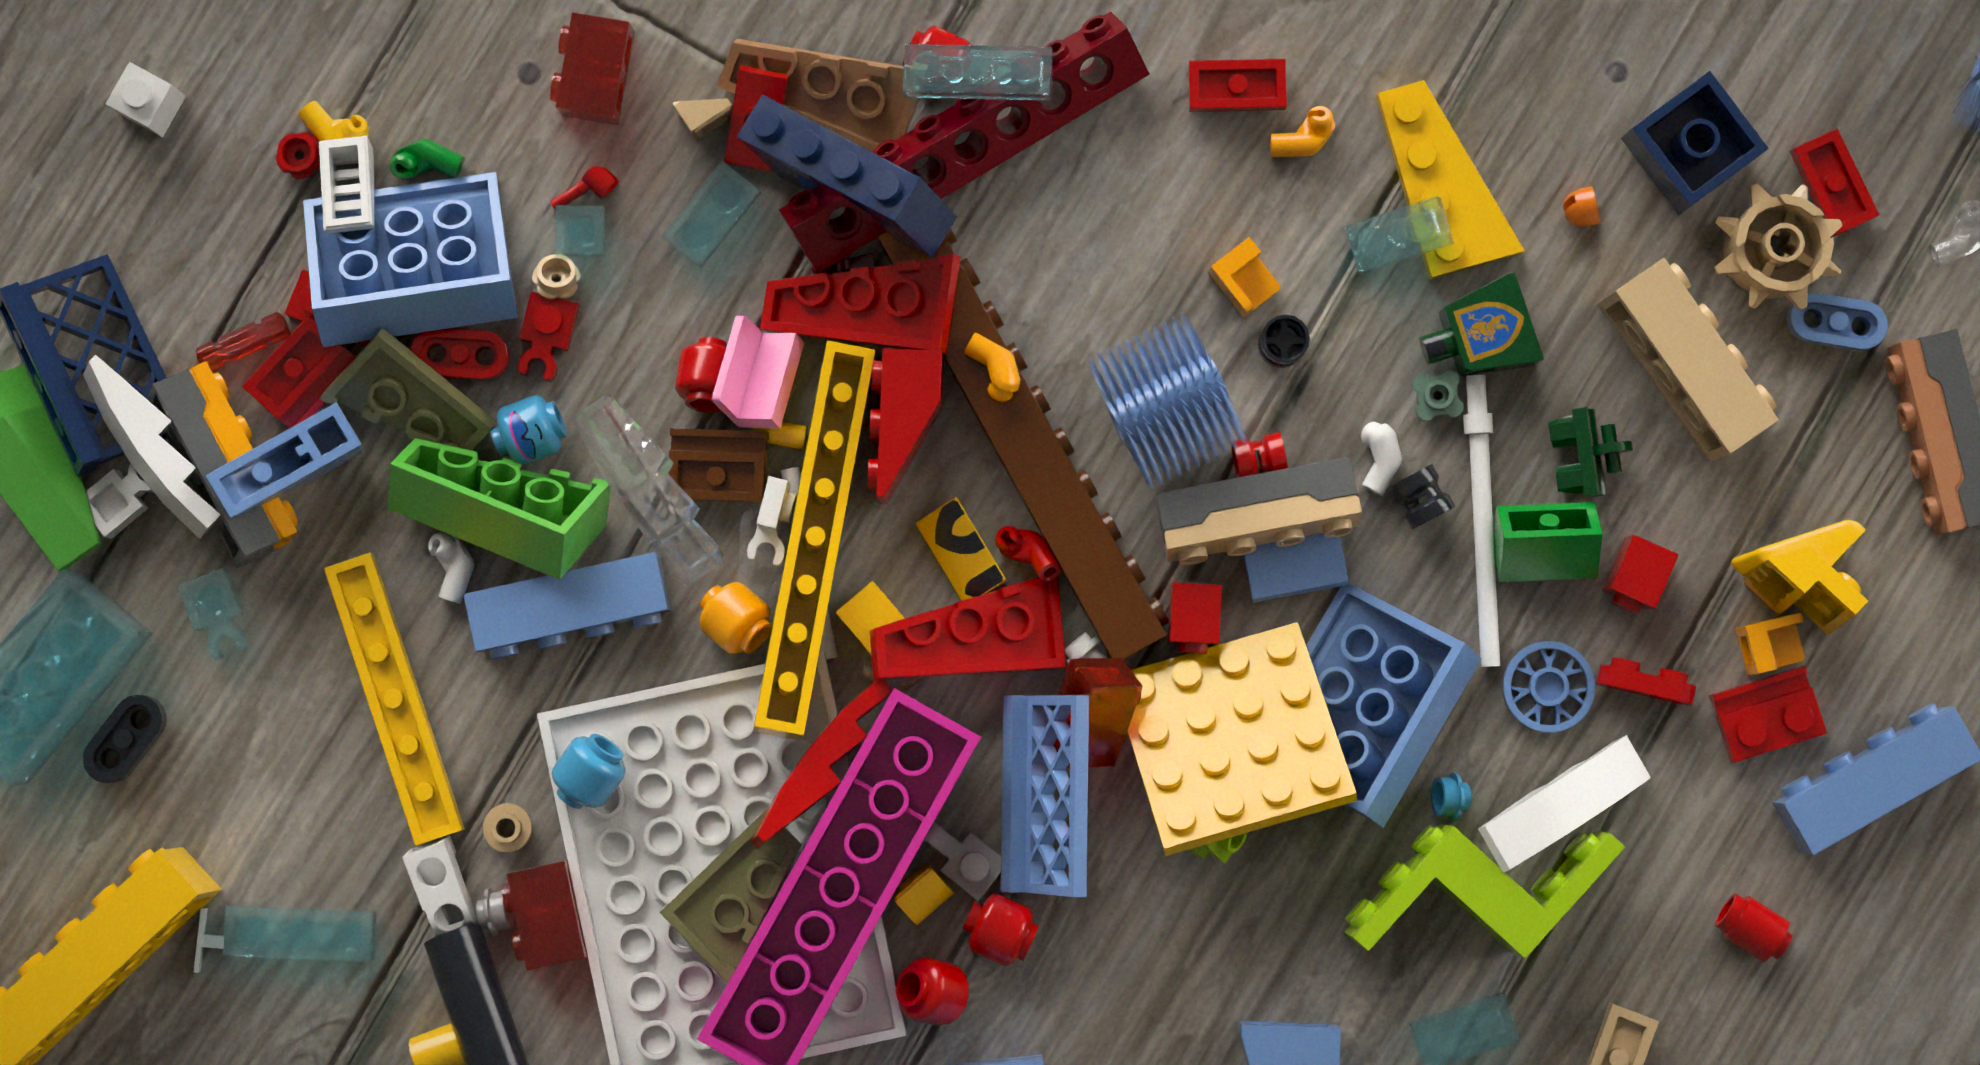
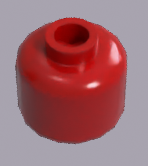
[675,337,727,413]
[963,894,1039,966]
[896,957,969,1025]

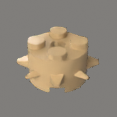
[1714,183,1842,310]

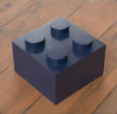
[1621,71,1769,215]

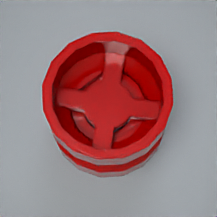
[1231,432,1288,478]

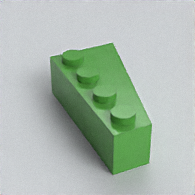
[388,438,611,580]

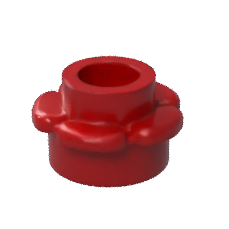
[276,132,320,179]

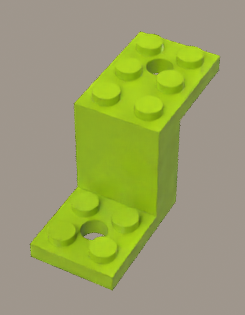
[1343,824,1625,959]

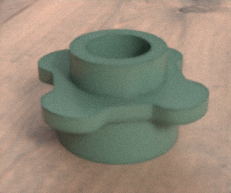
[1412,370,1464,421]

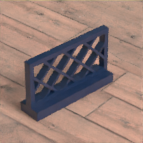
[0,254,167,477]

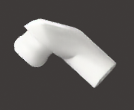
[1361,422,1402,497]

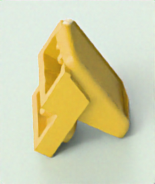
[1731,520,1868,636]

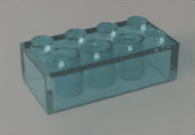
[0,569,154,785]

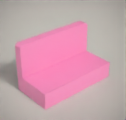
[712,316,805,428]

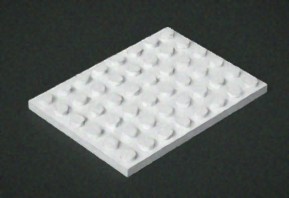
[537,651,907,1065]

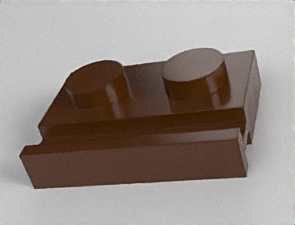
[667,428,769,503]

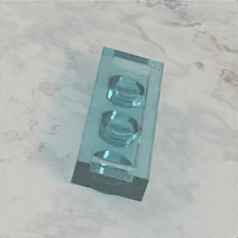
[902,44,1053,100]
[223,905,376,961]

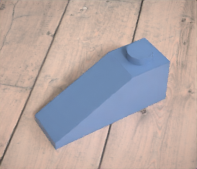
[206,402,362,519]

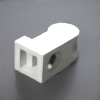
[402,835,476,936]

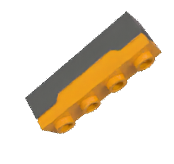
[146,361,298,568]

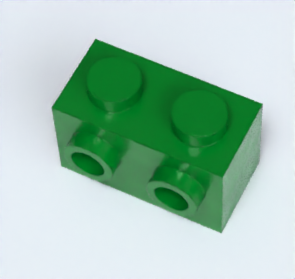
[1494,502,1603,582]

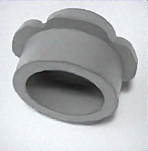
[476,888,515,936]

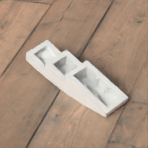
[83,355,221,539]
[1478,735,1651,873]

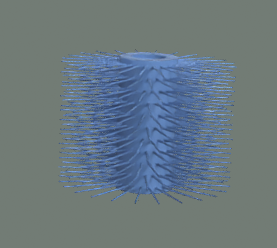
[1088,312,1247,490]

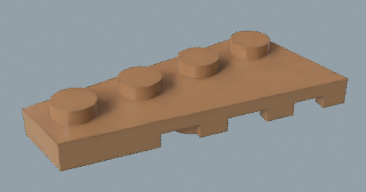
[717,39,931,152]

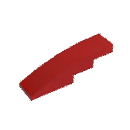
[751,679,893,849]

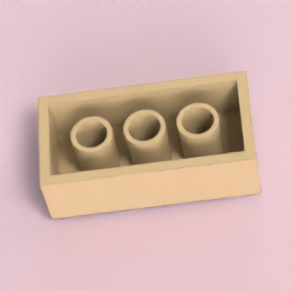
[1598,258,1779,462]

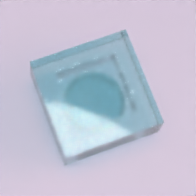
[555,205,607,257]

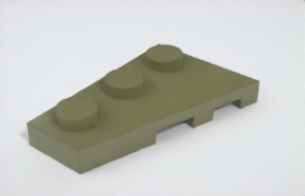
[319,328,496,451]
[659,809,802,984]

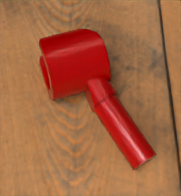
[550,166,619,211]

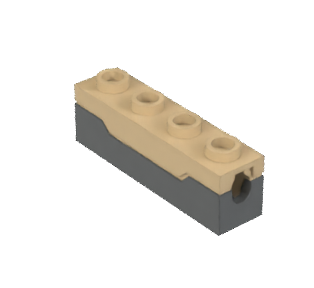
[1156,457,1362,565]

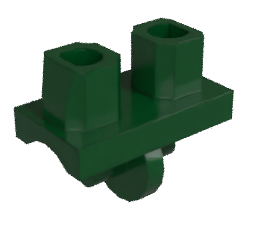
[1548,407,1633,497]

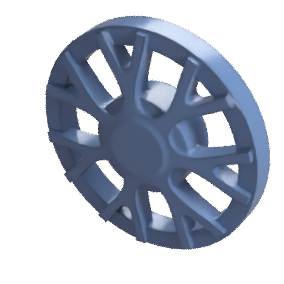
[1502,641,1595,733]

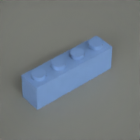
[463,552,672,660]
[1772,703,1980,855]

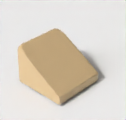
[672,99,733,140]

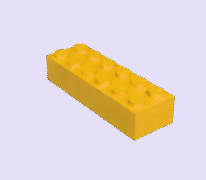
[0,847,222,1065]

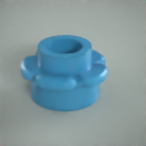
[1431,772,1471,821]

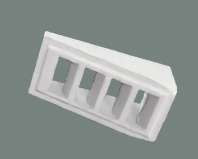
[319,136,374,234]

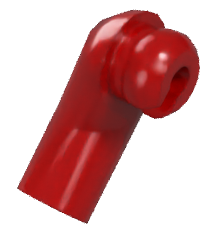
[995,525,1061,581]

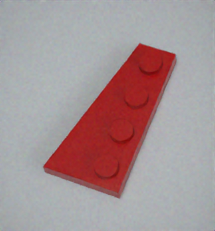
[760,254,961,354]
[869,576,1066,680]

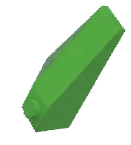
[0,365,101,573]

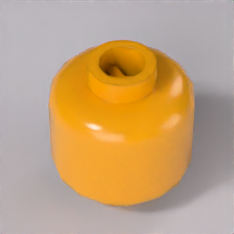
[699,582,772,654]

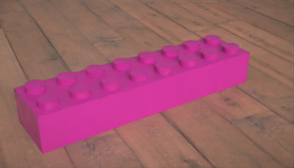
[697,688,981,1065]

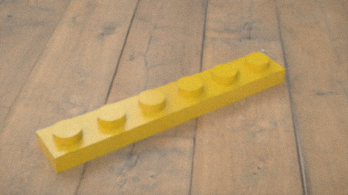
[324,552,465,846]

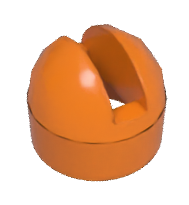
[1563,186,1601,227]

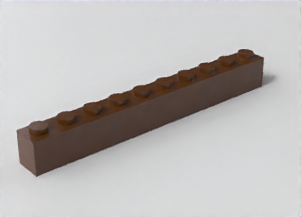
[878,228,1169,665]

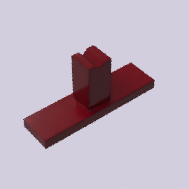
[812,253,876,274]

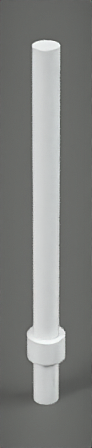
[1463,375,1500,667]

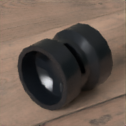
[1257,314,1310,368]
[1389,464,1455,530]

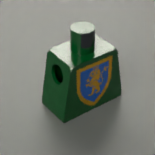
[1419,271,1544,376]

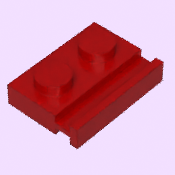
[242,315,355,429]
[1709,666,1828,763]

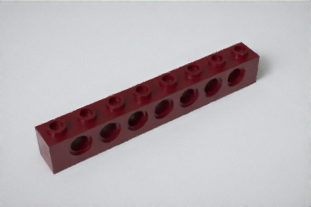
[779,11,1150,274]

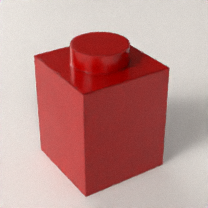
[1602,535,1679,614]
[1168,582,1222,654]

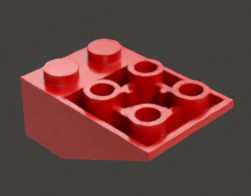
[868,348,944,504]

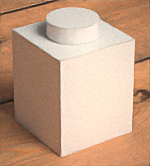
[106,62,186,138]

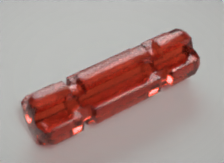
[195,312,291,371]

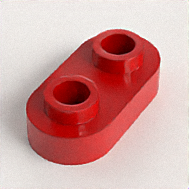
[410,328,510,381]
[1596,657,1697,706]

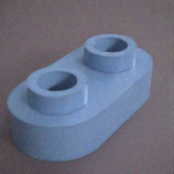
[1786,293,1888,351]

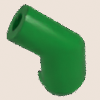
[389,139,465,180]

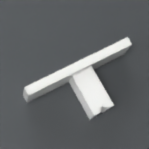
[193,908,229,973]

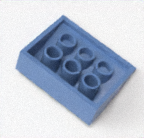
[303,172,518,347]
[1306,583,1481,828]

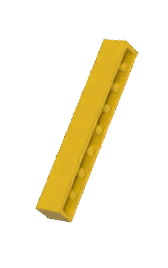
[752,340,875,741]

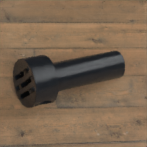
[424,923,529,1065]

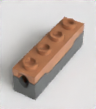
[1885,329,1980,535]

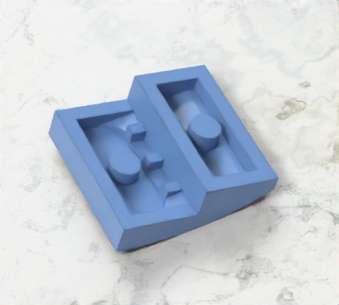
[1243,533,1348,603]

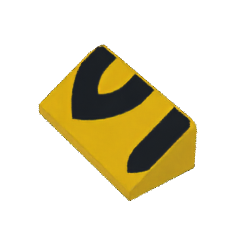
[915,497,1007,601]

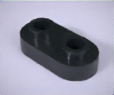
[83,695,167,783]

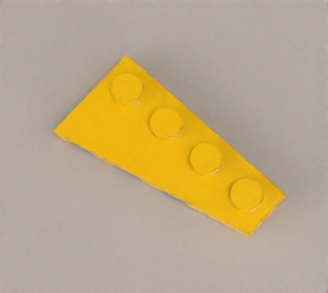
[1376,80,1525,280]

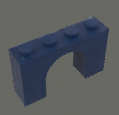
[737,95,957,258]

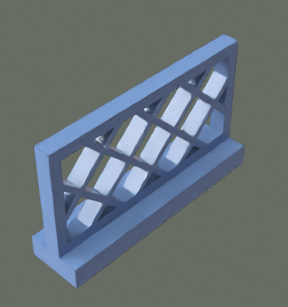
[1001,695,1089,897]

